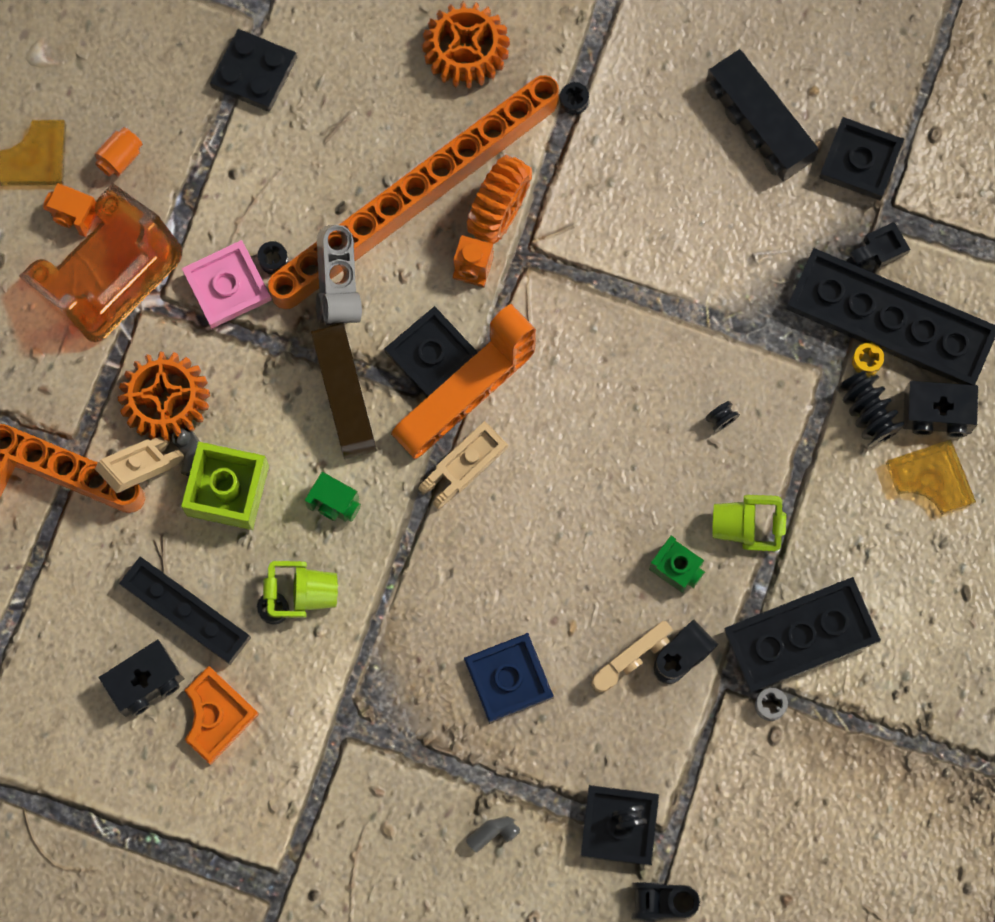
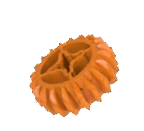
[422,1,510,89]
[467,155,532,244]
[118,351,210,441]

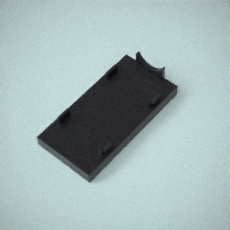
[724,577,881,694]

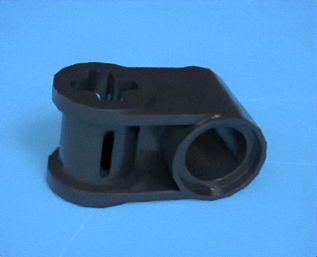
[653,619,719,684]
[631,882,700,921]

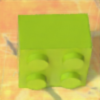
[181,441,269,530]

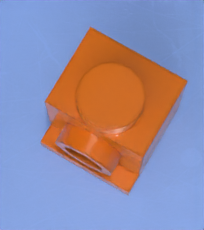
[43,183,99,237]
[452,235,494,287]

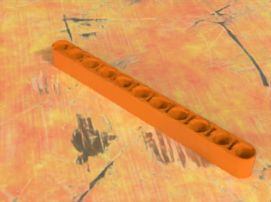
[268,75,559,309]

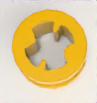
[852,343,884,376]

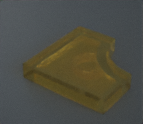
[0,120,67,186]
[886,439,976,515]

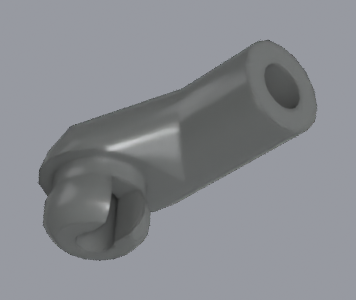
[466,816,520,852]

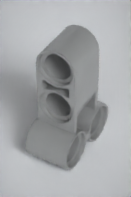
[316,225,362,325]

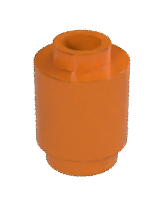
[94,127,143,176]

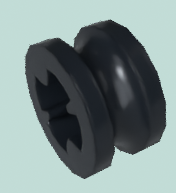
[560,82,589,115]
[257,241,289,274]
[705,401,740,432]
[257,592,289,625]
[612,806,647,831]

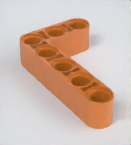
[391,304,536,459]
[0,424,145,513]

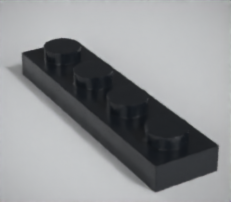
[119,556,251,665]

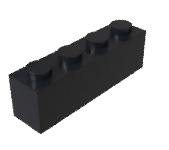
[706,49,819,182]

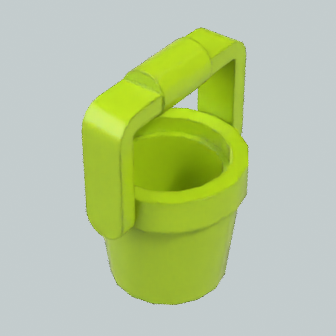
[712,495,787,551]
[263,561,338,618]

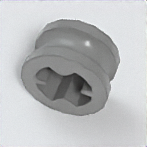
[755,688,788,721]

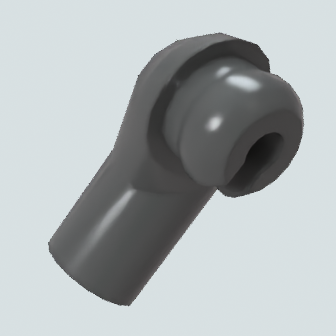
[171,427,200,476]

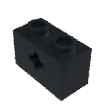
[903,381,978,438]
[98,639,185,717]

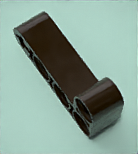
[311,323,377,460]

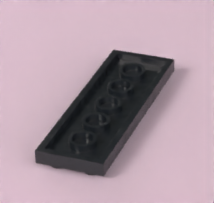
[786,248,995,385]

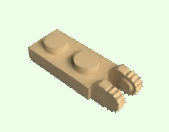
[418,421,508,509]
[95,436,184,493]
[590,620,673,693]

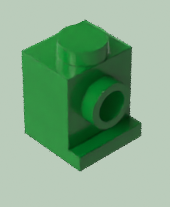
[304,472,361,522]
[649,535,705,593]

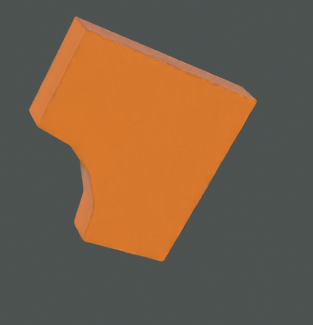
[184,666,259,765]

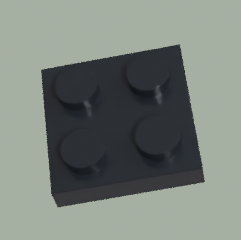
[210,28,297,112]
[819,116,904,201]
[384,306,478,398]
[580,785,659,866]

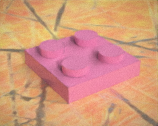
[182,240,271,329]

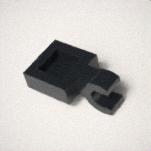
[846,221,911,268]

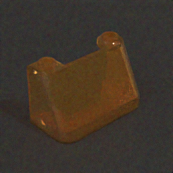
[19,183,183,342]

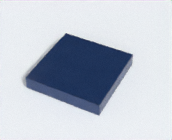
[464,633,554,724]

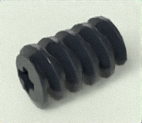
[836,371,905,447]

